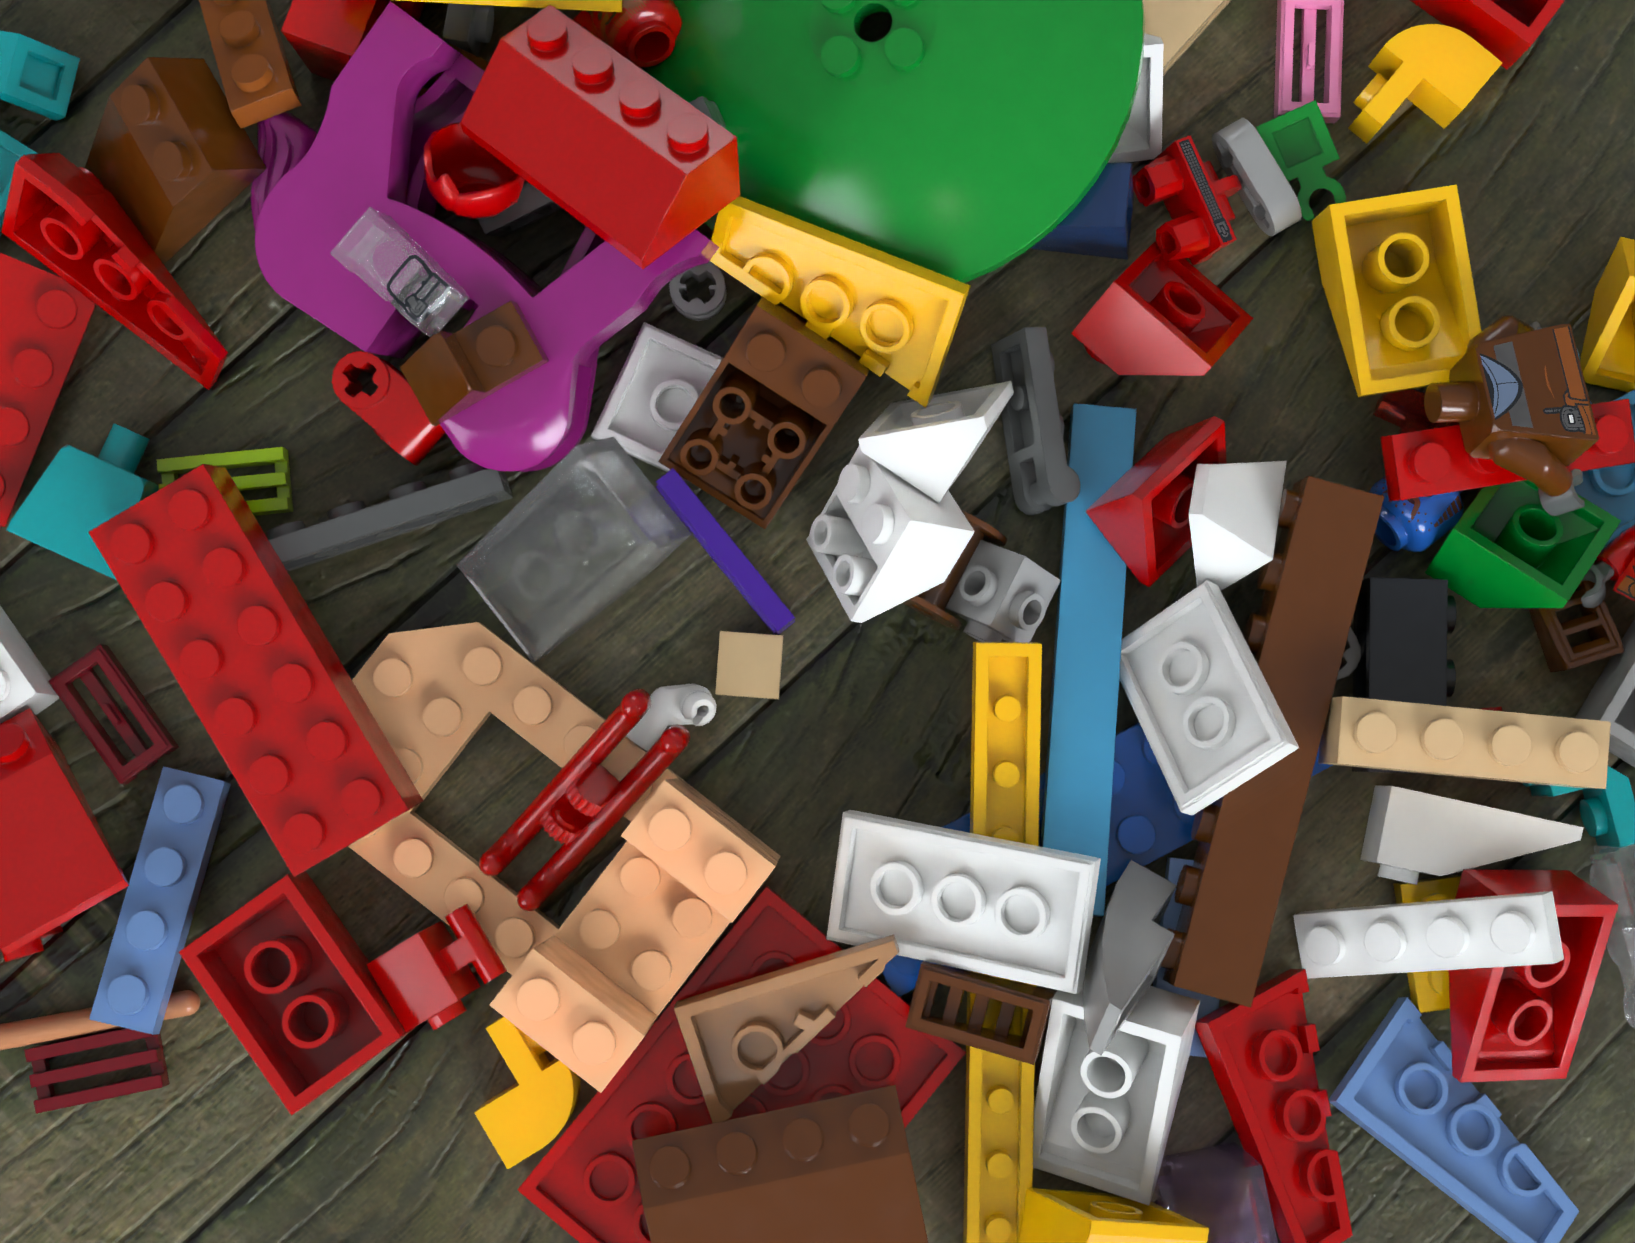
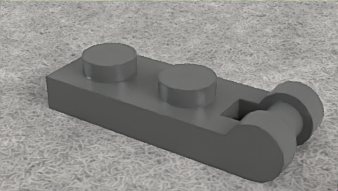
[991,327,1080,516]

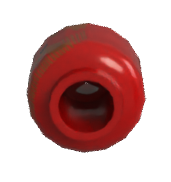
[591,0,683,68]

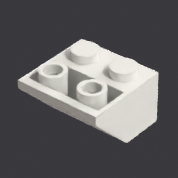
[806,445,975,623]

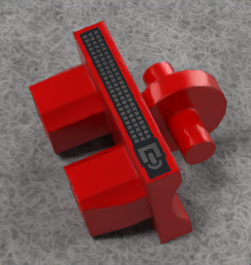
[1133,135,1242,266]

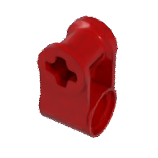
[332,351,446,466]

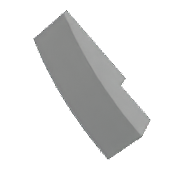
[1083,860,1177,1056]

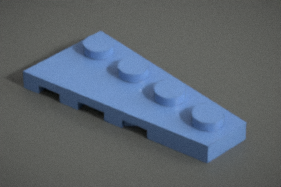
[1329,997,1579,1243]

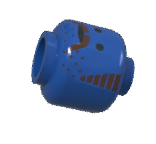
[1369,476,1464,552]

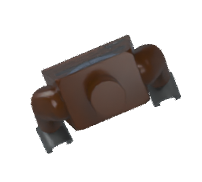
[1424,315,1599,516]

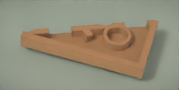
[674,934,899,1123]

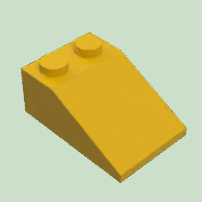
[1311,184,1482,397]

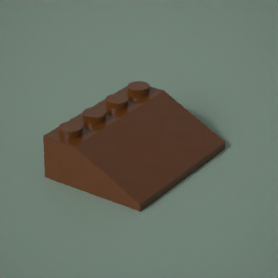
[632,1085,928,1243]

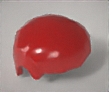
[424,122,525,218]

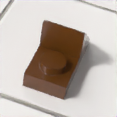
[400,301,549,426]

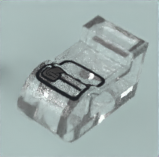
[330,207,470,337]

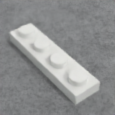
[1293,891,1564,979]

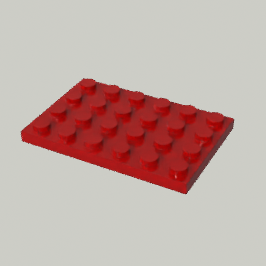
[518,886,966,1243]

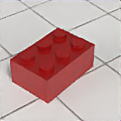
[178,871,415,1116]

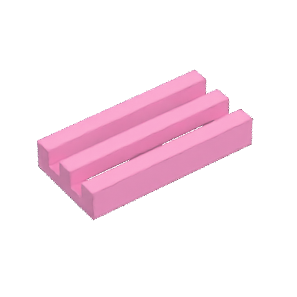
[1274,0,1344,124]

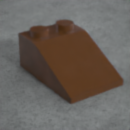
[85,57,267,264]

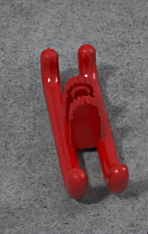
[479,688,690,911]

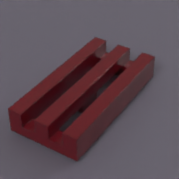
[48,644,179,785]
[24,1028,170,1114]

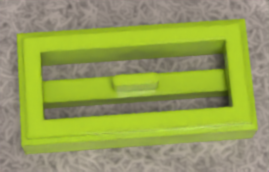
[156,447,293,516]

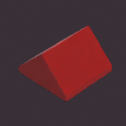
[1085,416,1227,587]

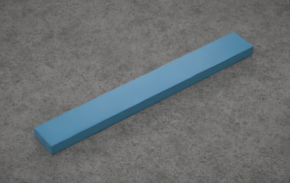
[1040,403,1136,917]

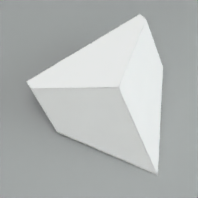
[1189,461,1287,591]

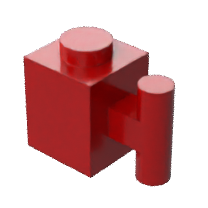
[366,904,507,1032]

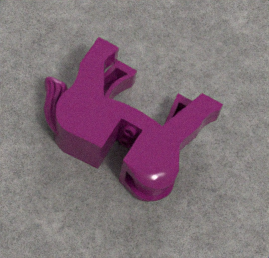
[251,1,719,472]

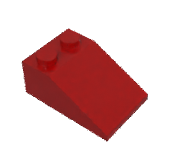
[0,708,129,955]
[1448,869,1618,1083]

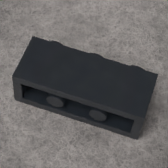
[1352,577,1457,774]

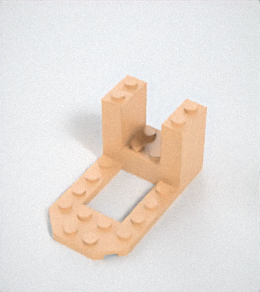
[348,622,780,1093]

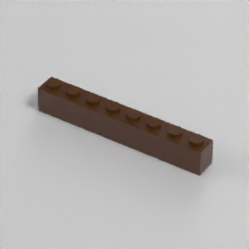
[1160,476,1384,1007]

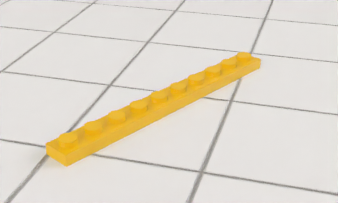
[963,642,1042,1243]

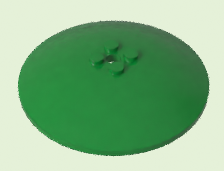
[643,0,1145,283]

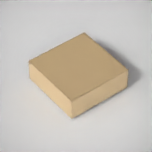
[715,631,784,700]

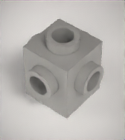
[946,540,1061,642]

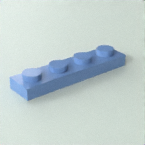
[89,766,231,1035]

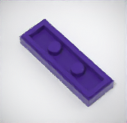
[656,468,795,635]

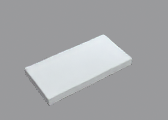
[826,810,1101,994]

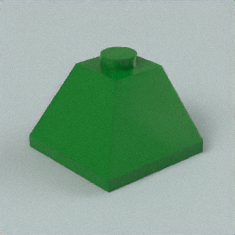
[1425,480,1621,608]

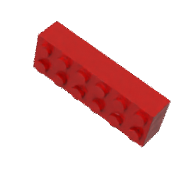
[88,464,424,877]

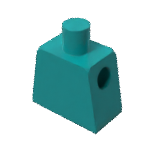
[6,423,159,580]

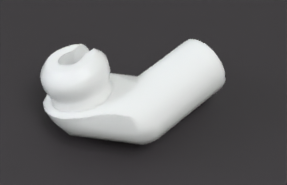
[626,683,717,751]

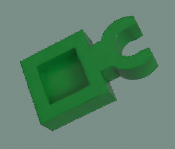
[1256,100,1346,221]

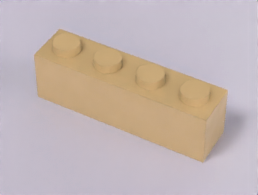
[1318,696,1611,789]

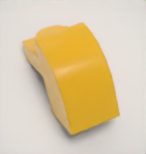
[1348,24,1502,144]
[474,1016,581,1169]

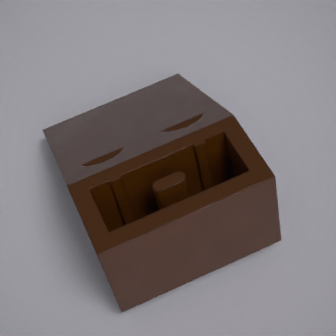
[658,297,869,529]

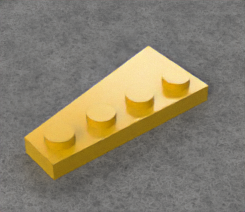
[710,196,971,408]

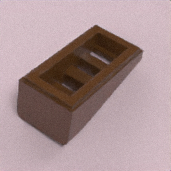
[1528,581,1625,673]
[905,961,1054,1065]

